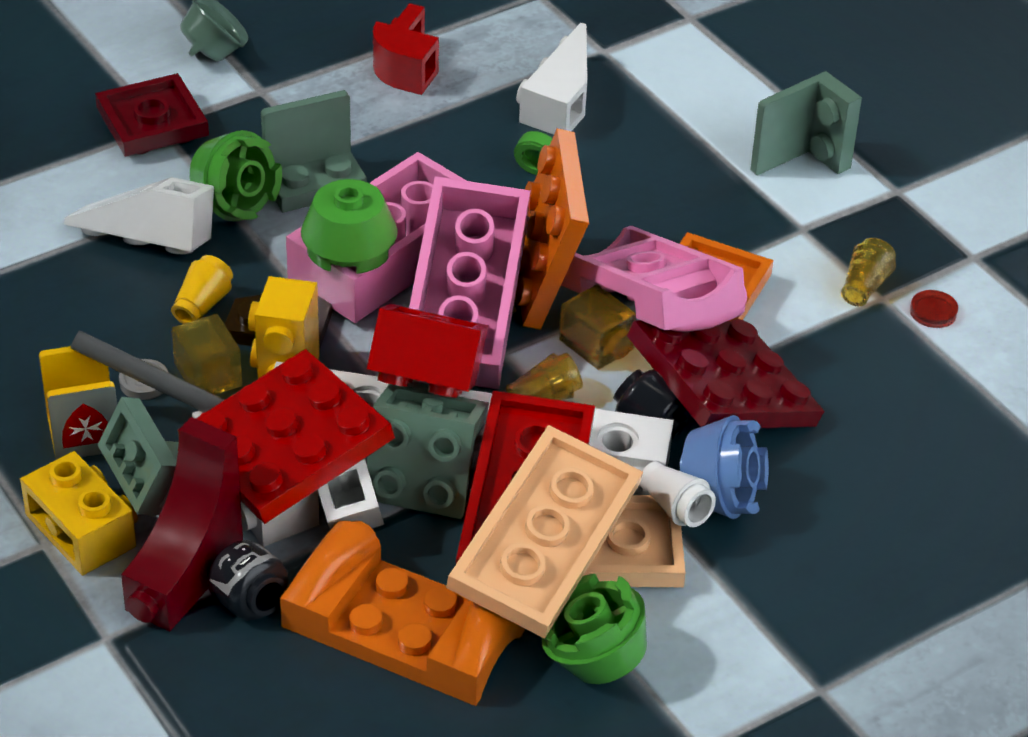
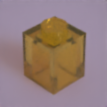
[559,284,636,370]
[172,314,243,395]

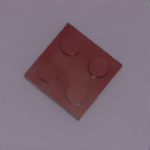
[95,73,209,157]

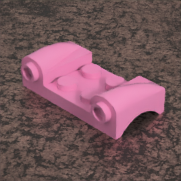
[561,226,747,332]

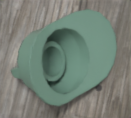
[180,0,248,62]

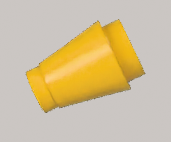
[171,255,233,326]

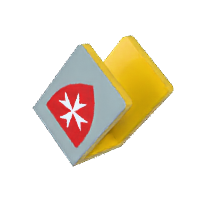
[39,346,117,460]

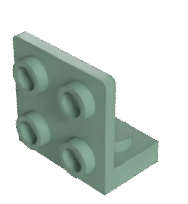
[750,71,862,176]
[261,90,367,213]
[367,384,489,519]
[98,397,179,516]

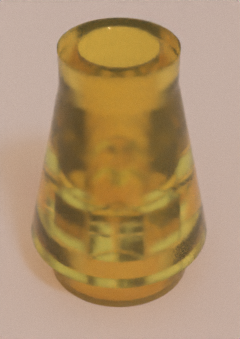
[841,238,896,307]
[505,353,583,401]

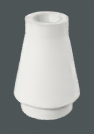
[640,461,716,527]

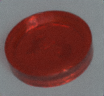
[910,290,958,328]

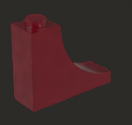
[121,417,243,632]

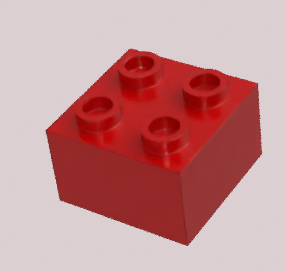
[367,304,489,398]

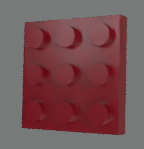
[627,319,825,428]

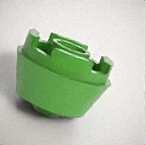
[189,130,282,221]
[301,179,398,274]
[542,574,647,684]

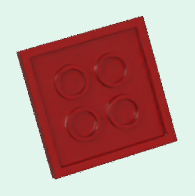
[178,349,395,524]

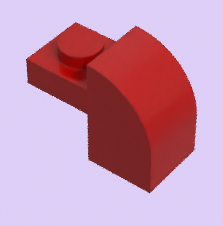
[373,3,439,95]

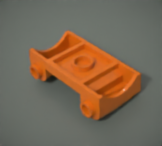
[280,521,525,706]

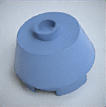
[680,415,769,519]

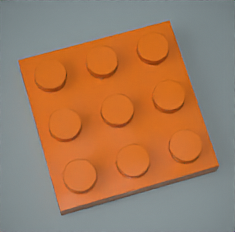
[515,128,589,330]

